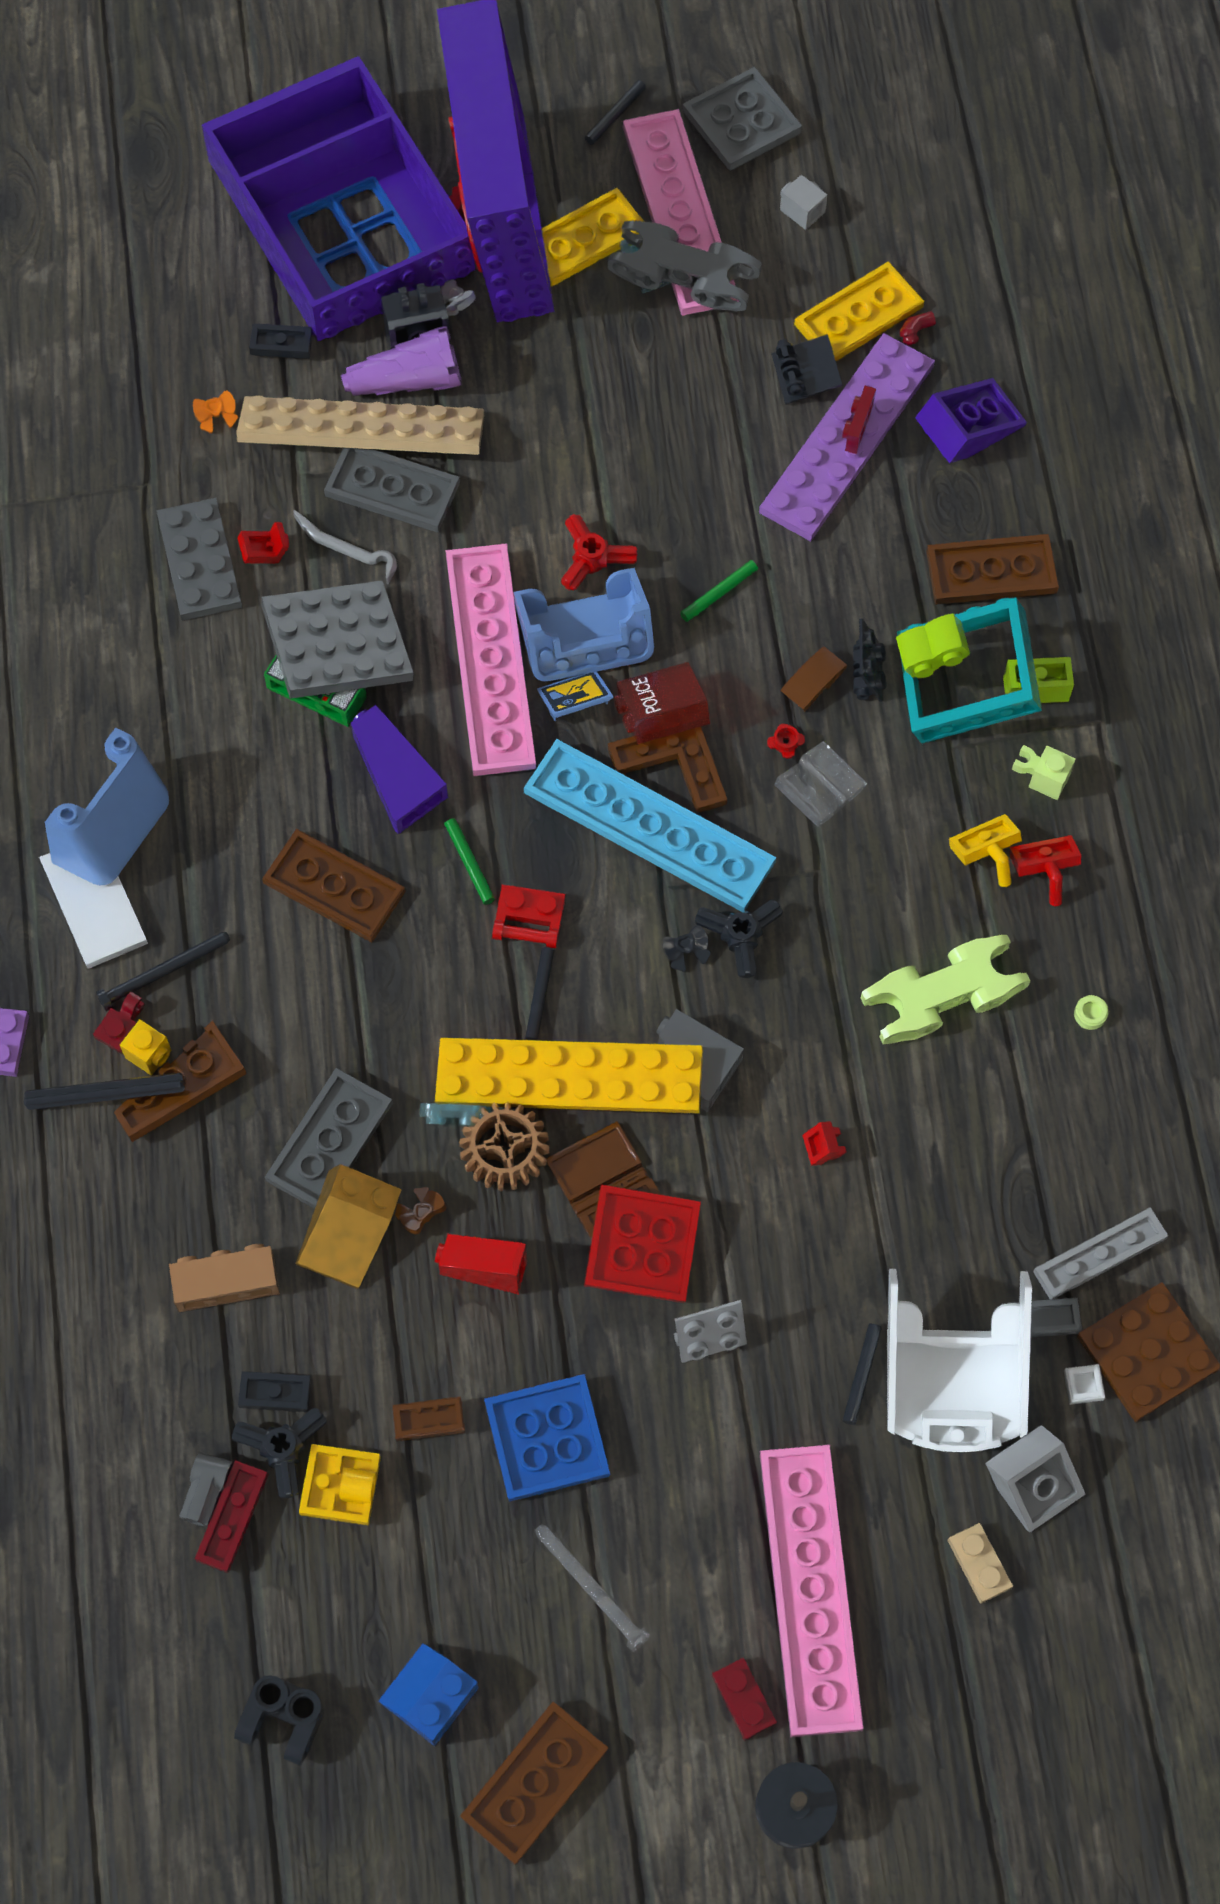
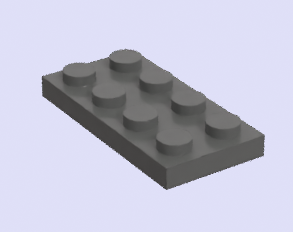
[324,448,460,533]
[156,498,242,621]
[265,1068,393,1209]

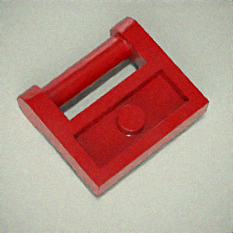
[492,884,566,949]

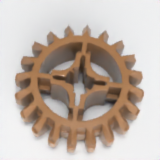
[459,1101,549,1191]

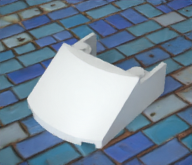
[887,1269,1032,1452]

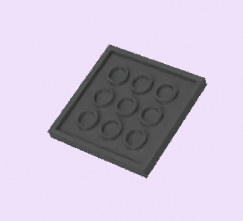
[261,580,414,699]

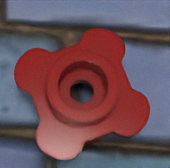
[767,724,805,759]

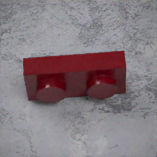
[842,385,876,454]
[711,1657,777,1741]

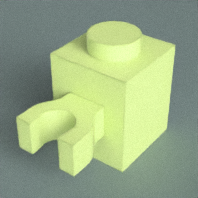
[1012,745,1076,800]

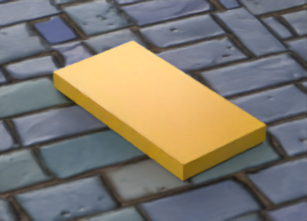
[542,188,644,287]
[794,261,925,361]

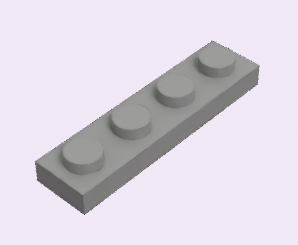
[1033,1207,1168,1300]

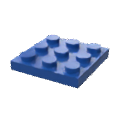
[484,1374,610,1502]

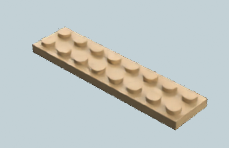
[236,396,484,455]

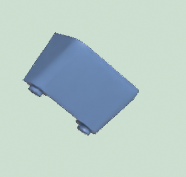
[514,568,654,681]
[45,728,169,886]

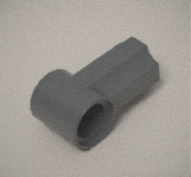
[179,1452,234,1527]

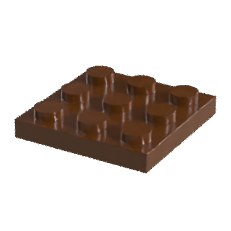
[1077,1282,1220,1423]

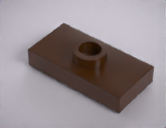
[392,1396,465,1442]

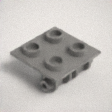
[674,1300,747,1363]

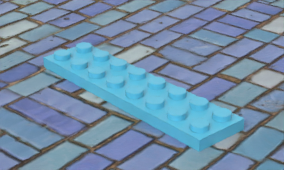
[524,739,776,913]

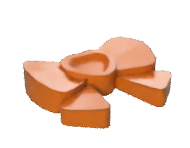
[193,390,238,433]

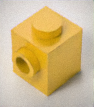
[120,1019,171,1076]

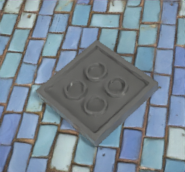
[682,67,802,171]

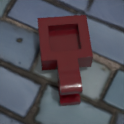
[93,992,145,1054]

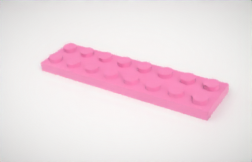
[623,109,739,316]
[446,544,536,776]
[760,1445,863,1737]

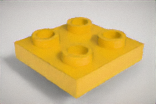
[299,1444,381,1525]

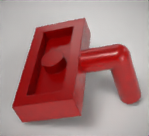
[1010,835,1081,906]

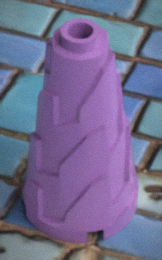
[341,326,462,396]

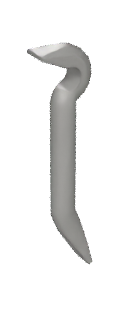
[293,510,397,584]

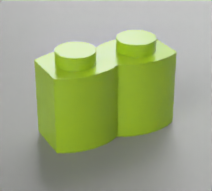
[896,614,970,678]

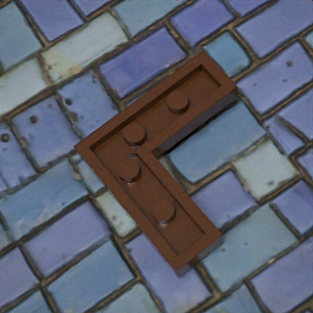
[608,718,727,813]

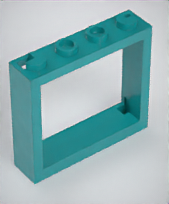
[897,597,1042,743]

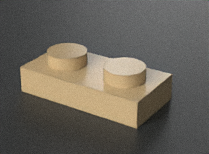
[947,1523,1013,1604]

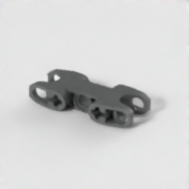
[608,221,762,311]

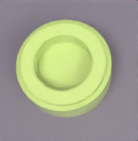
[1074,995,1108,1030]

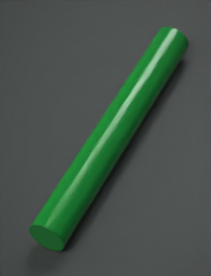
[680,560,758,622]
[444,818,495,905]

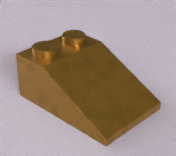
[296,1164,401,1289]

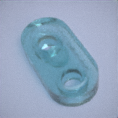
[419,1103,486,1126]

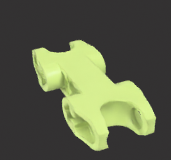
[860,935,1030,1044]

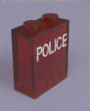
[614,662,710,744]

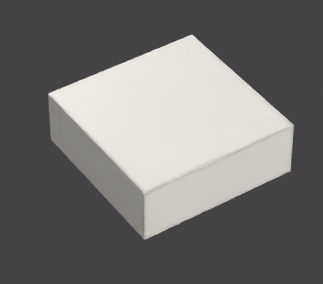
[1064,1364,1105,1405]

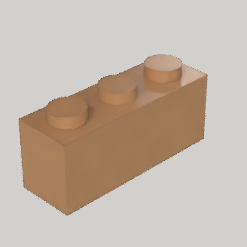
[169,1244,280,1312]

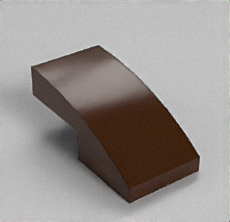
[780,646,848,712]

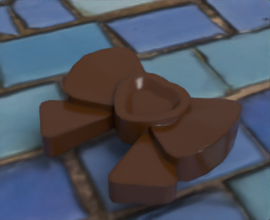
[395,1187,447,1235]

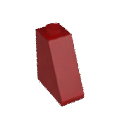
[435,1234,527,1294]

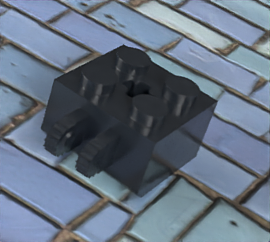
[381,283,450,349]

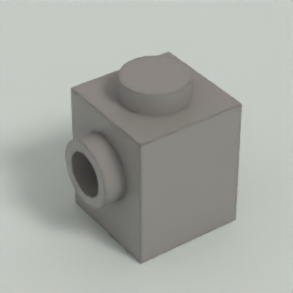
[780,175,827,230]

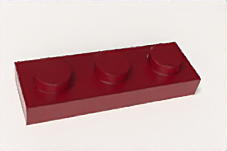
[195,1460,269,1573]

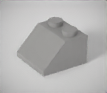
[986,1425,1085,1532]

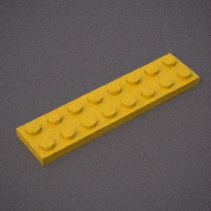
[435,1038,703,1113]

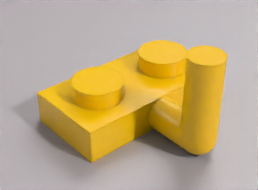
[949,814,1022,887]

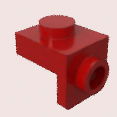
[237,522,289,564]

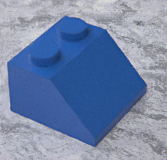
[378,1644,479,1746]

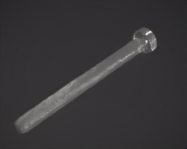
[535,1524,650,1652]

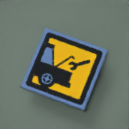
[537,671,613,721]

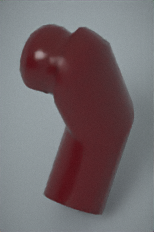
[900,311,936,346]

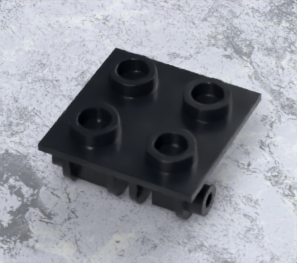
[771,334,843,404]
[853,618,886,702]

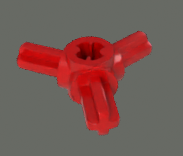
[561,514,637,591]

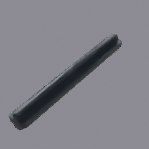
[23,1073,186,1110]

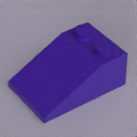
[915,378,1027,463]

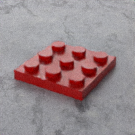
[584,1184,701,1303]

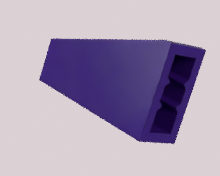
[351,705,448,834]

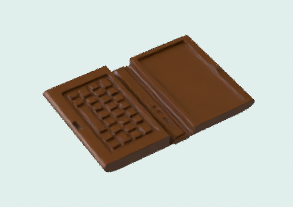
[546,1121,661,1240]

